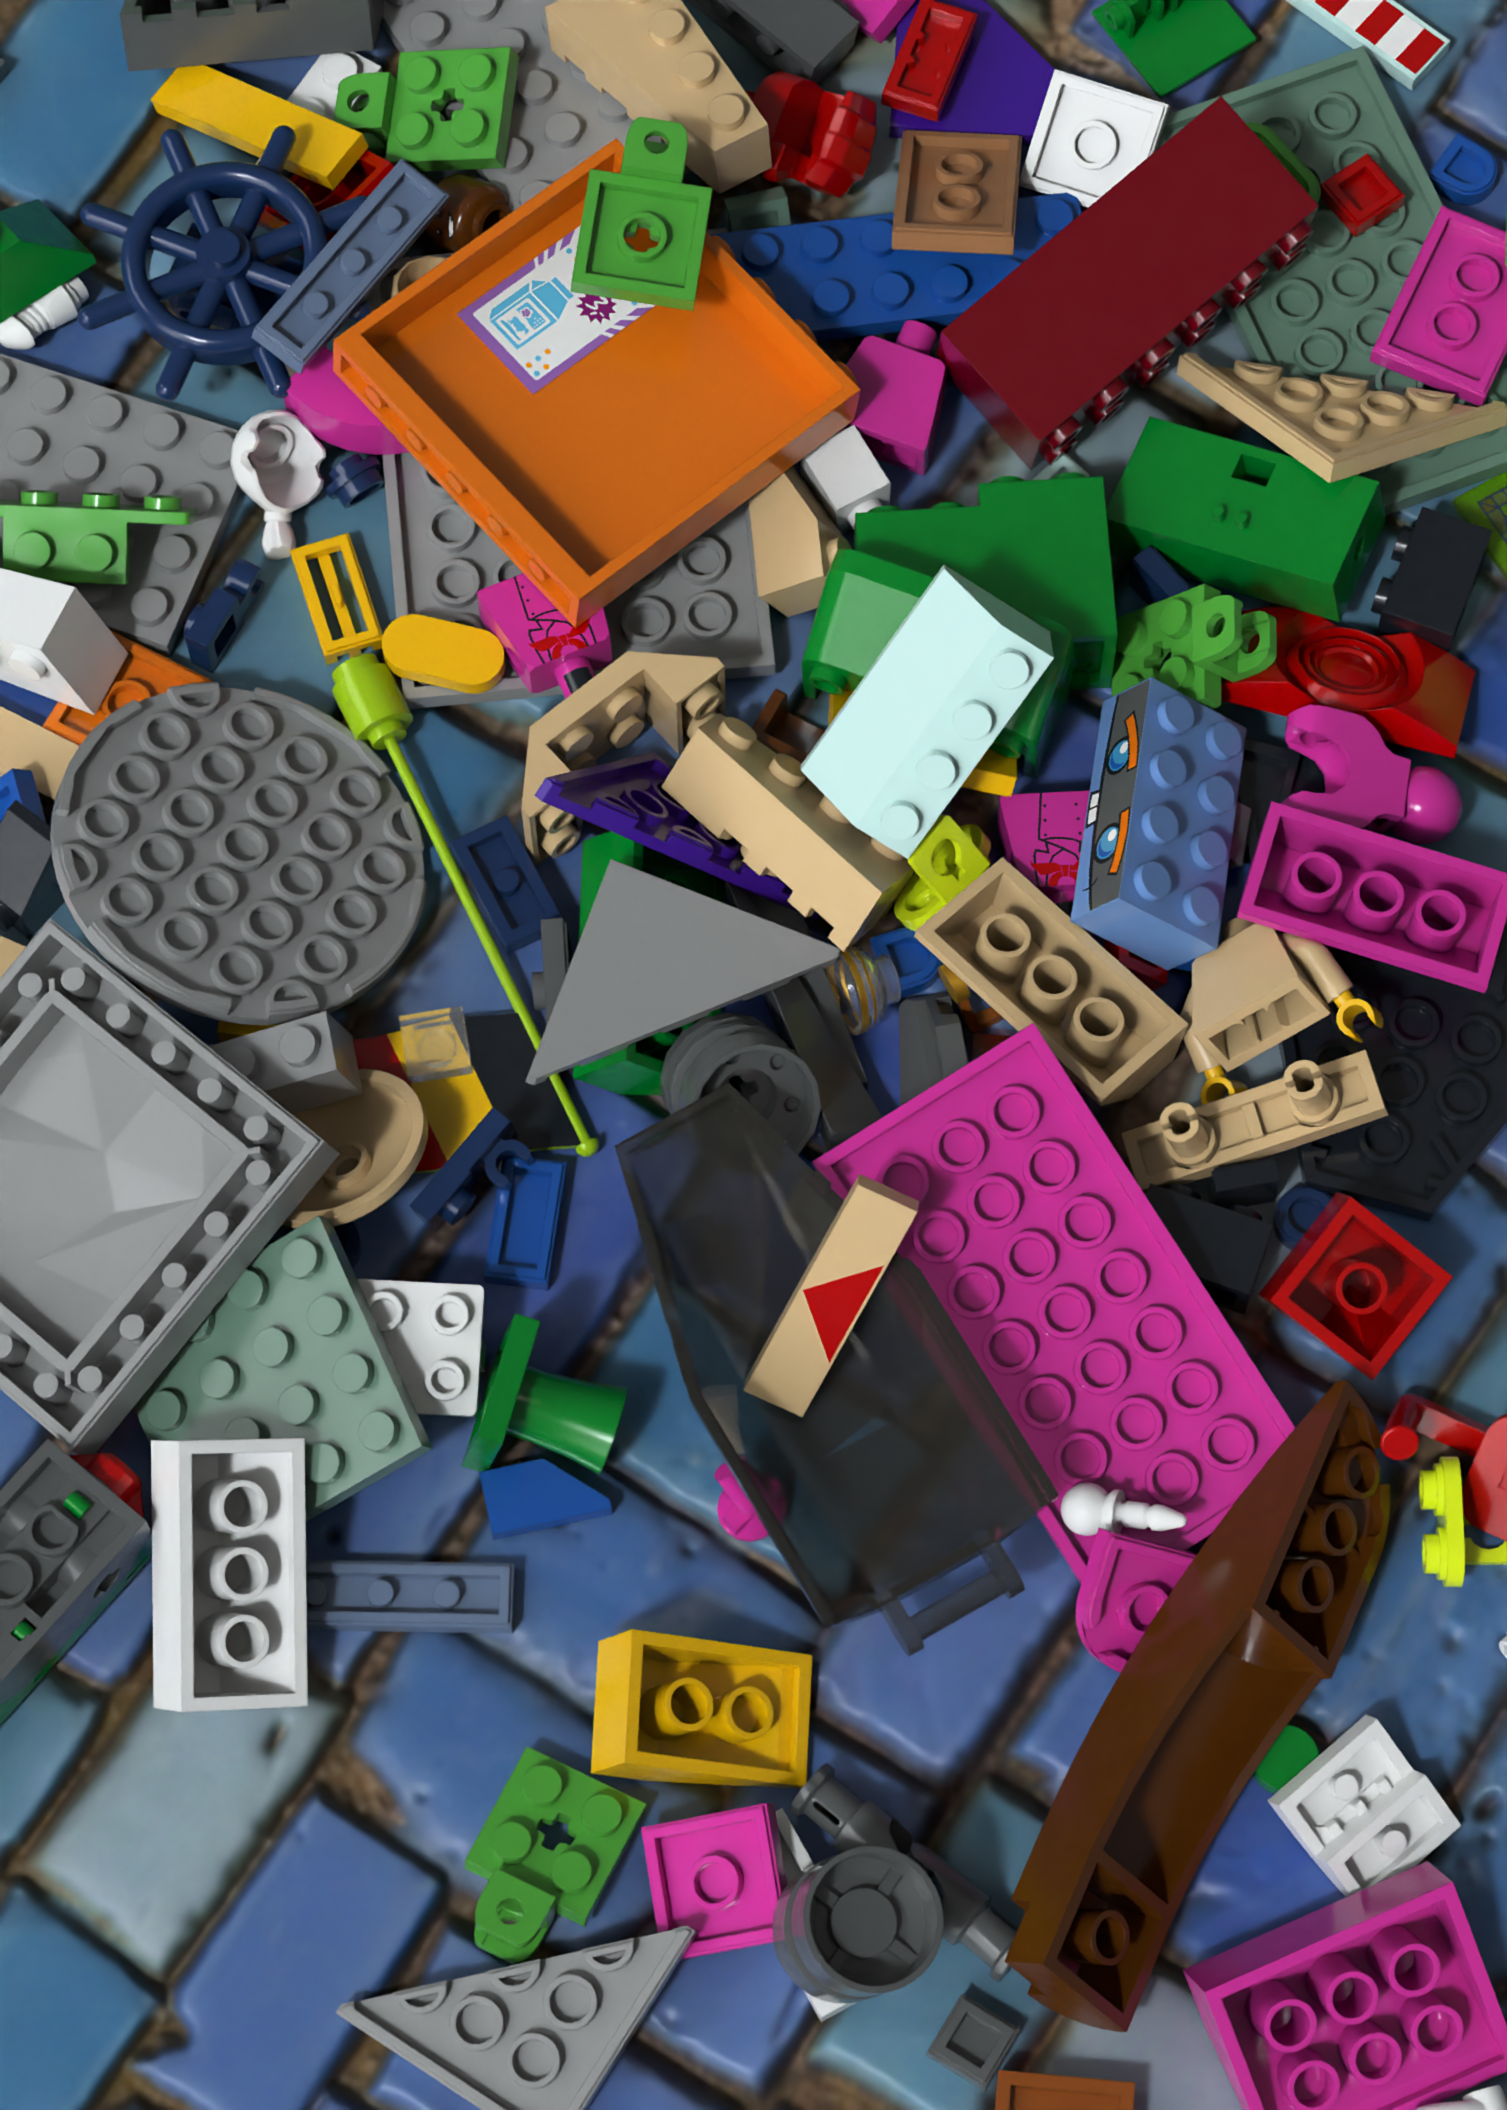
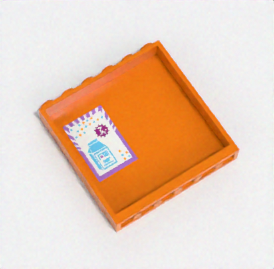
[333,138,861,629]

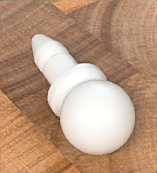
[1061,1483,1187,1536]

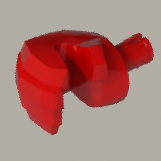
[744,71,877,199]

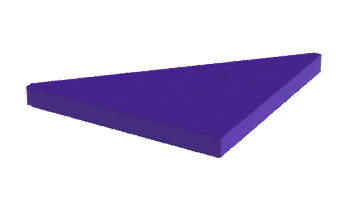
[889,0,1055,146]
[535,752,821,920]

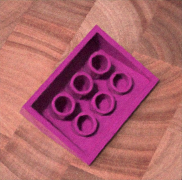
[1183,1861,1507,2110]

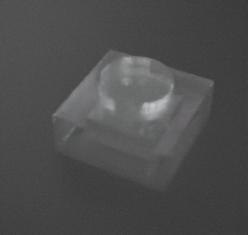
[399,1006,473,1084]

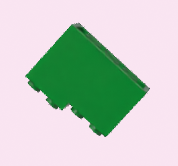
[854,472,1118,690]

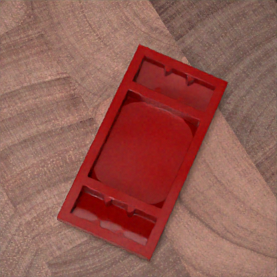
[1221,607,1476,758]

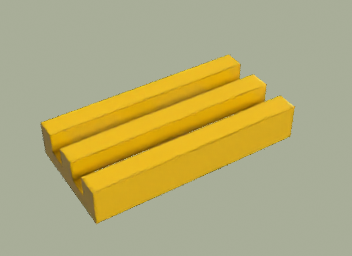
[290,532,383,665]

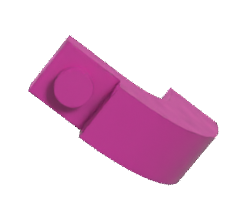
[284,347,409,455]

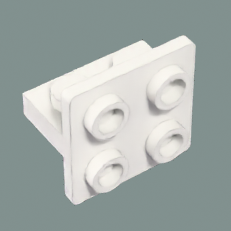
[357,1279,486,1417]

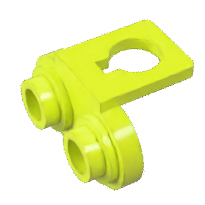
[894,814,991,931]
[1419,1457,1507,1587]

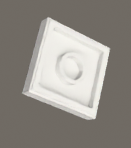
[1019,69,1171,208]

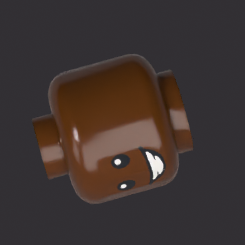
[426,174,512,253]

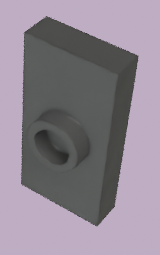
[532,918,572,1026]

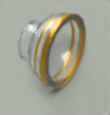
[826,946,901,1035]

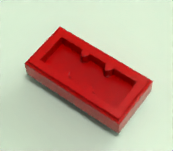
[881,0,978,122]

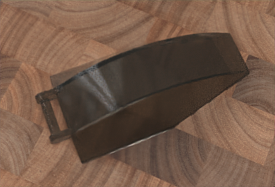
[615,1083,1058,1657]

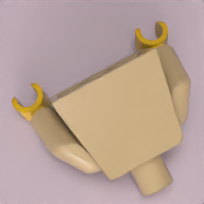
[1180,918,1383,1105]

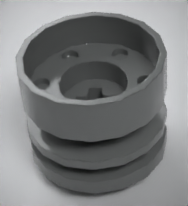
[660,1012,821,1175]

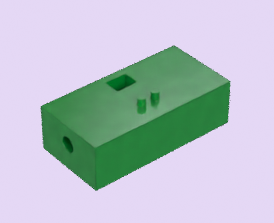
[1106,416,1386,622]

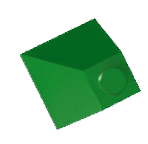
[0,199,97,323]

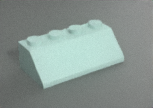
[801,565,1054,859]

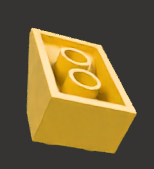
[591,1629,812,1789]

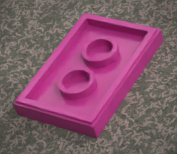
[1369,206,1507,407]

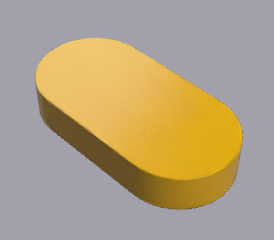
[382,614,505,694]

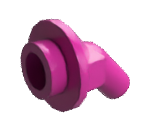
[714,1461,783,1542]

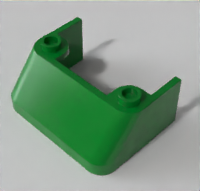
[801,549,1074,779]

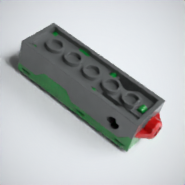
[0,1439,152,1725]

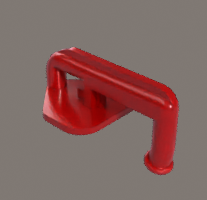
[1380,1393,1507,1541]

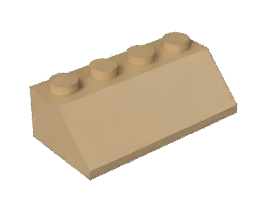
[914,857,1188,1106]

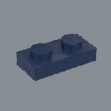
[450,815,563,955]

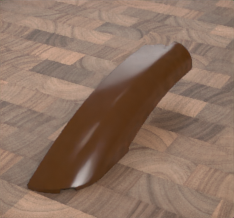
[1004,1380,1390,2032]

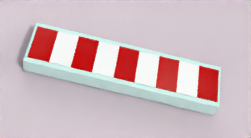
[1285,0,1450,91]

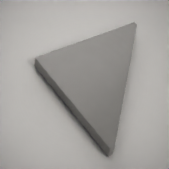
[525,859,841,1085]
[336,1926,698,2110]

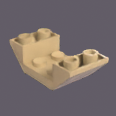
[521,651,726,867]

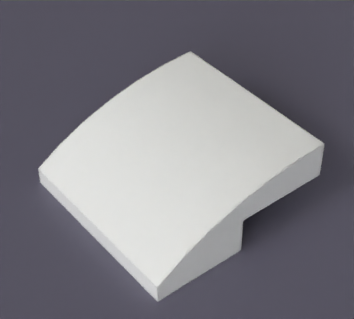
[1267,1715,1461,1897]

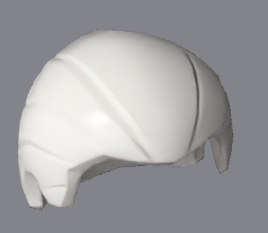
[230,409,326,560]

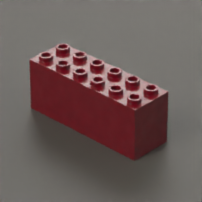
[936,96,1319,470]

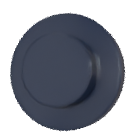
[325,453,385,509]

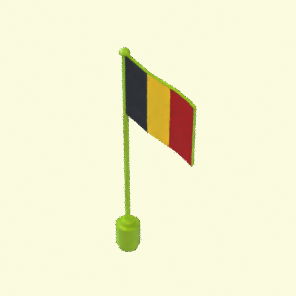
[331,653,599,1174]

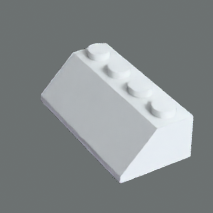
[151,1438,308,1712]

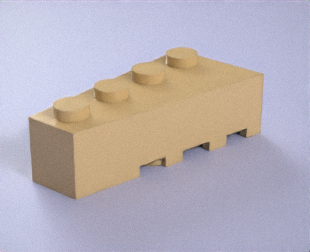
[661,713,915,952]

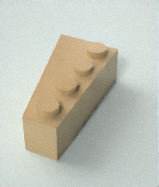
[545,0,772,194]

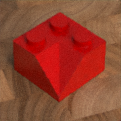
[1258,1192,1453,1381]

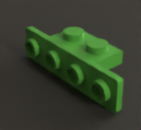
[0,490,197,585]

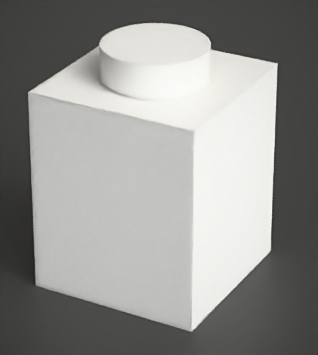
[800,425,891,534]

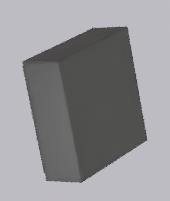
[926,1994,1020,2092]

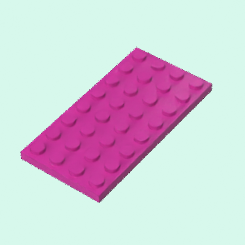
[812,1023,1295,1585]

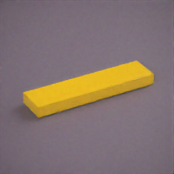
[150,65,369,190]

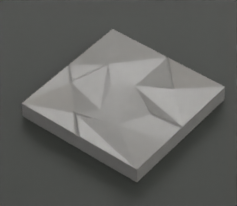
[0,918,340,1455]

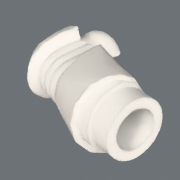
[0,276,89,350]

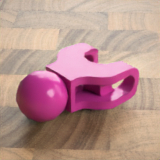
[1280,705,1463,844]

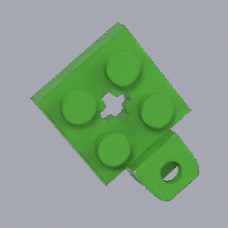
[334,47,519,172]
[571,117,713,311]
[1111,584,1277,709]
[465,1746,646,1965]

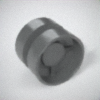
[772,1846,944,2003]

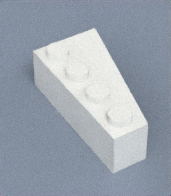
[0,568,129,715]

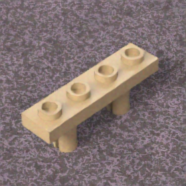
[1121,1050,1388,1196]

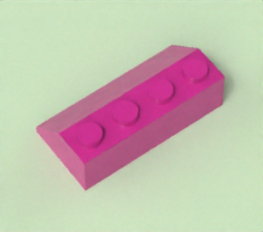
[1237,801,1507,993]

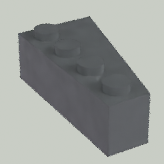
[120,0,384,72]

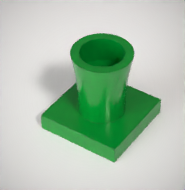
[461,1313,628,1474]

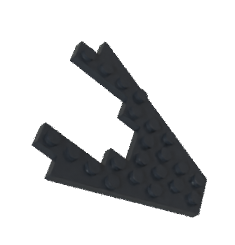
[1237,738,1507,1222]

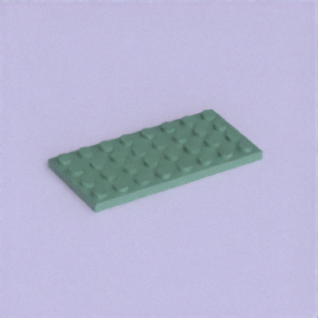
[1157,46,1507,516]

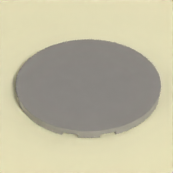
[50,682,427,1025]

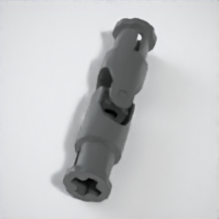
[789,1763,1018,1982]

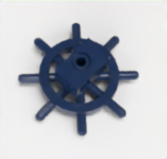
[78,125,373,401]

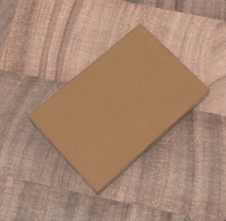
[892,130,1022,255]

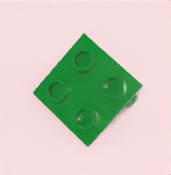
[1092,0,1257,99]

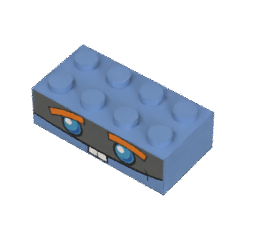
[1070,677,1247,971]

